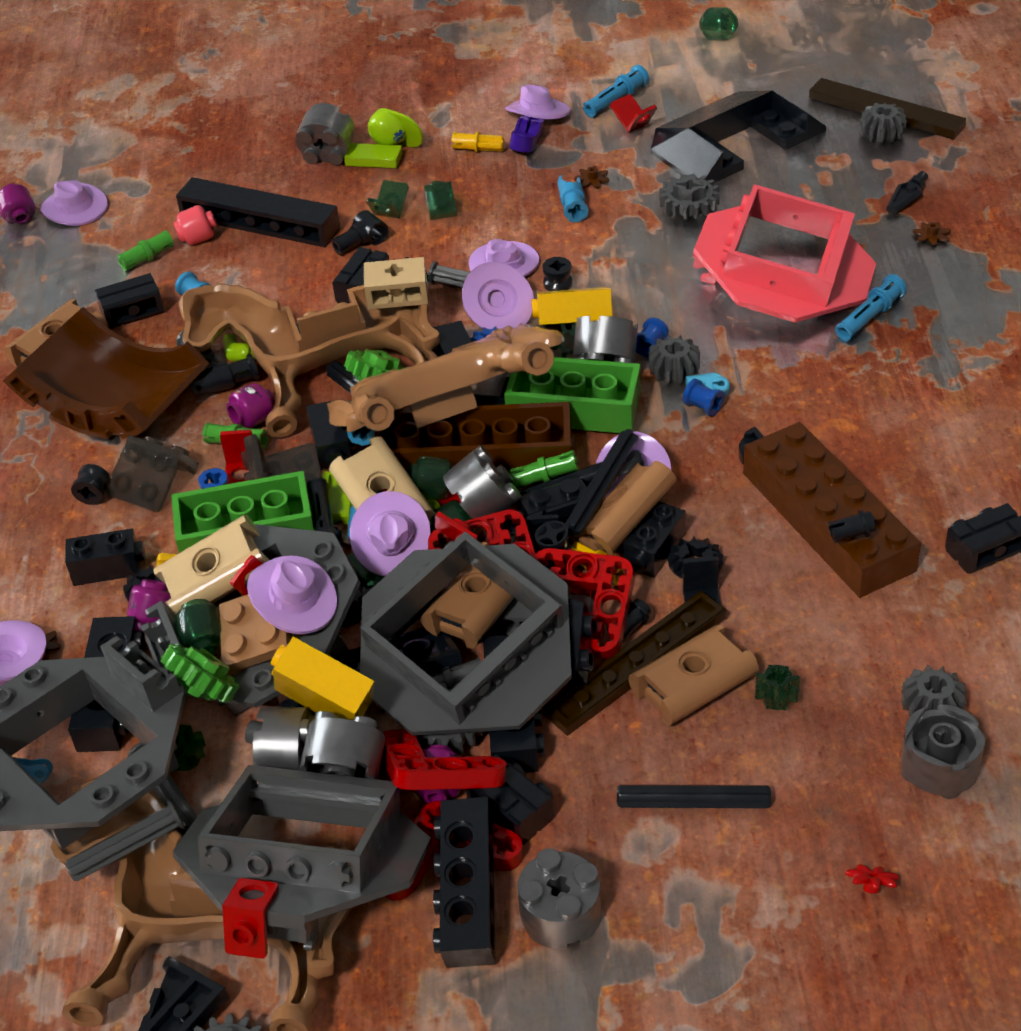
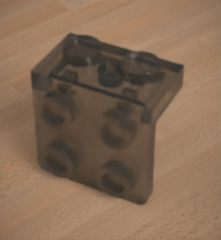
[241,434,323,494]
[106,435,199,512]

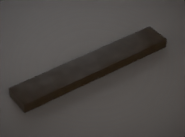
[809,78,966,139]
[542,591,726,736]

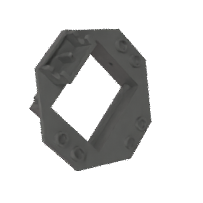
[141,524,361,715]
[360,532,572,736]
[0,636,186,850]
[173,765,431,951]

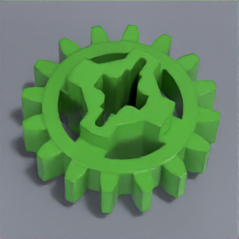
[344,349,407,381]
[160,643,240,703]

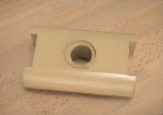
[329,437,435,523]
[154,514,269,622]

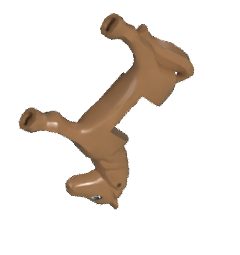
[178,283,440,438]
[327,323,565,432]
[51,778,352,1031]

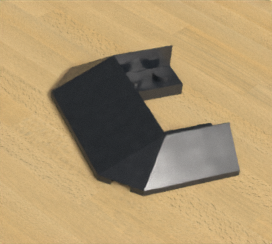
[651,90,826,183]

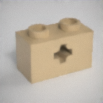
[364,257,428,310]

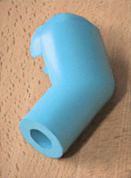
[685,372,730,395]

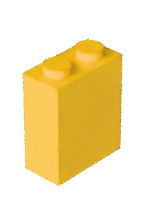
[531,287,613,325]
[271,637,374,720]

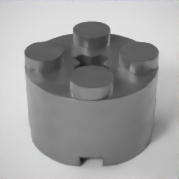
[295,103,355,165]
[573,316,638,363]
[443,445,522,519]
[901,704,985,799]
[253,707,316,771]
[299,711,386,780]
[517,848,601,949]

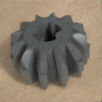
[860,102,907,144]
[648,335,700,385]
[901,664,966,716]

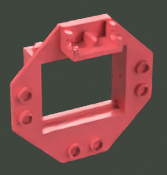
[692,184,876,323]

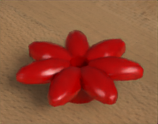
[845,864,899,894]

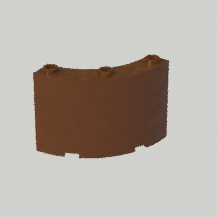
[3,307,209,439]

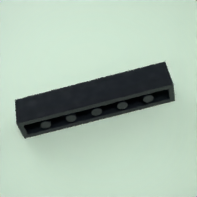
[176,177,340,248]

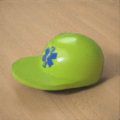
[367,108,423,147]

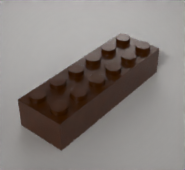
[374,402,572,480]
[743,422,921,598]

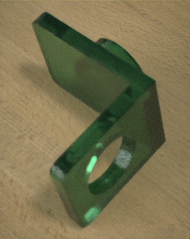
[366,180,409,219]

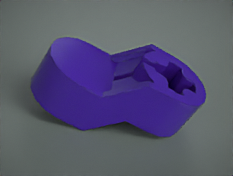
[509,116,544,152]

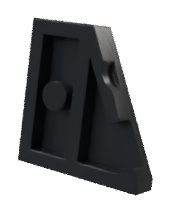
[138,956,229,1031]

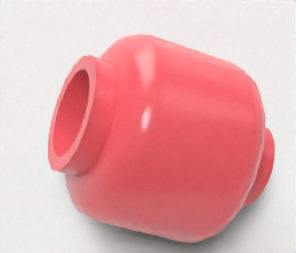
[173,205,217,246]

